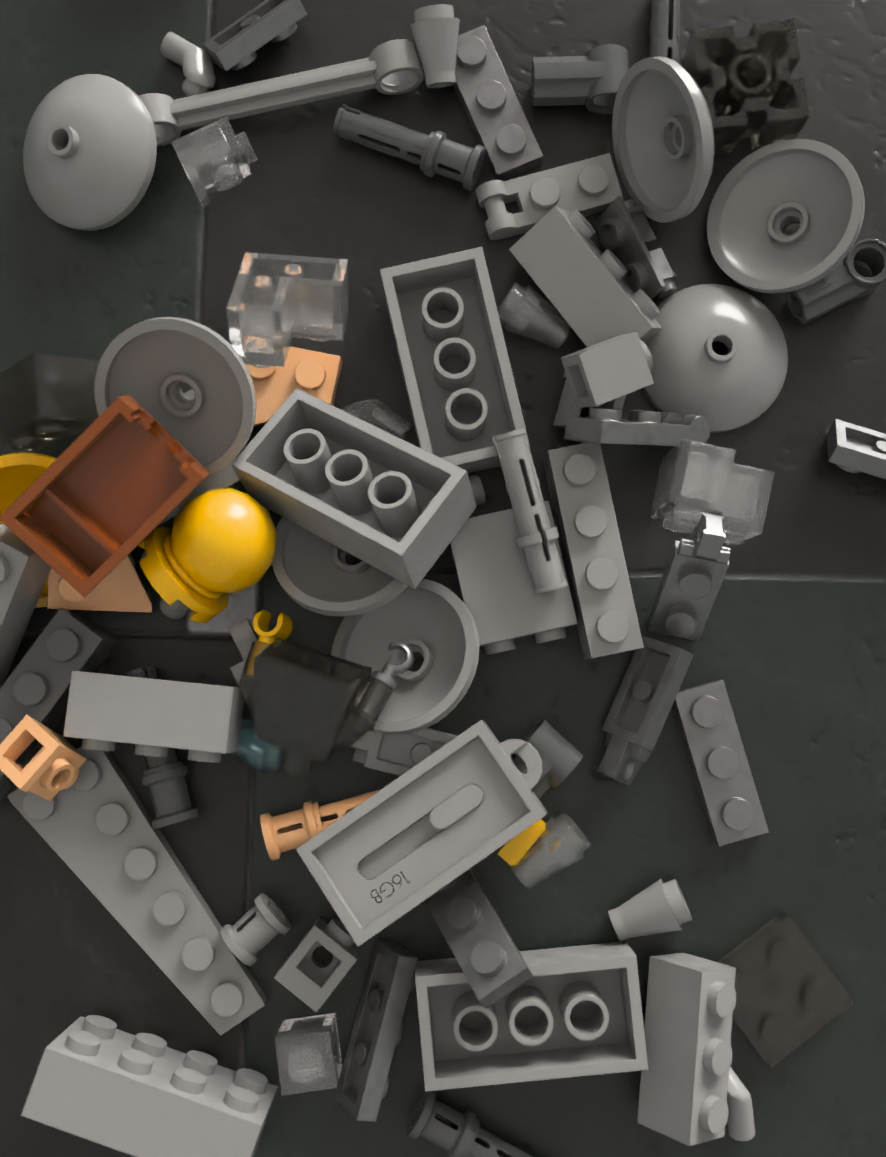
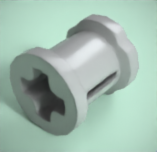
[220,893,292,966]

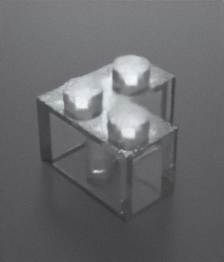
[226,252,349,368]
[650,439,774,545]

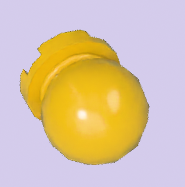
[138,488,278,623]

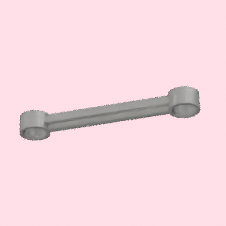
[139,39,424,147]

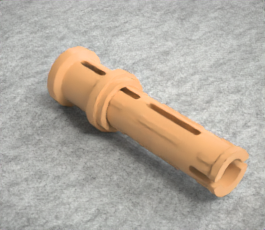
[260,789,381,861]

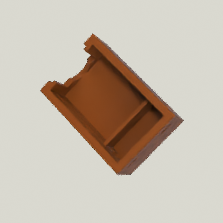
[0,394,210,598]

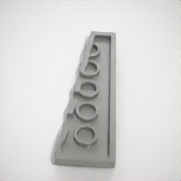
[7,747,268,1036]

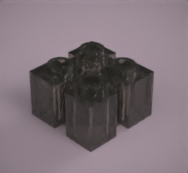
[680,19,810,154]

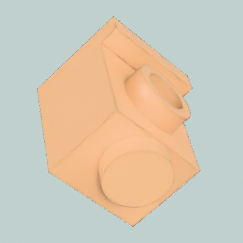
[0,715,87,801]

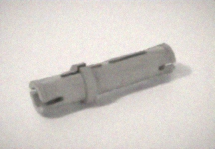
[492,428,568,594]

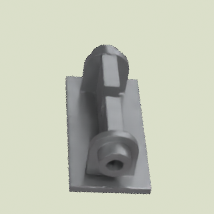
[593,196,677,299]

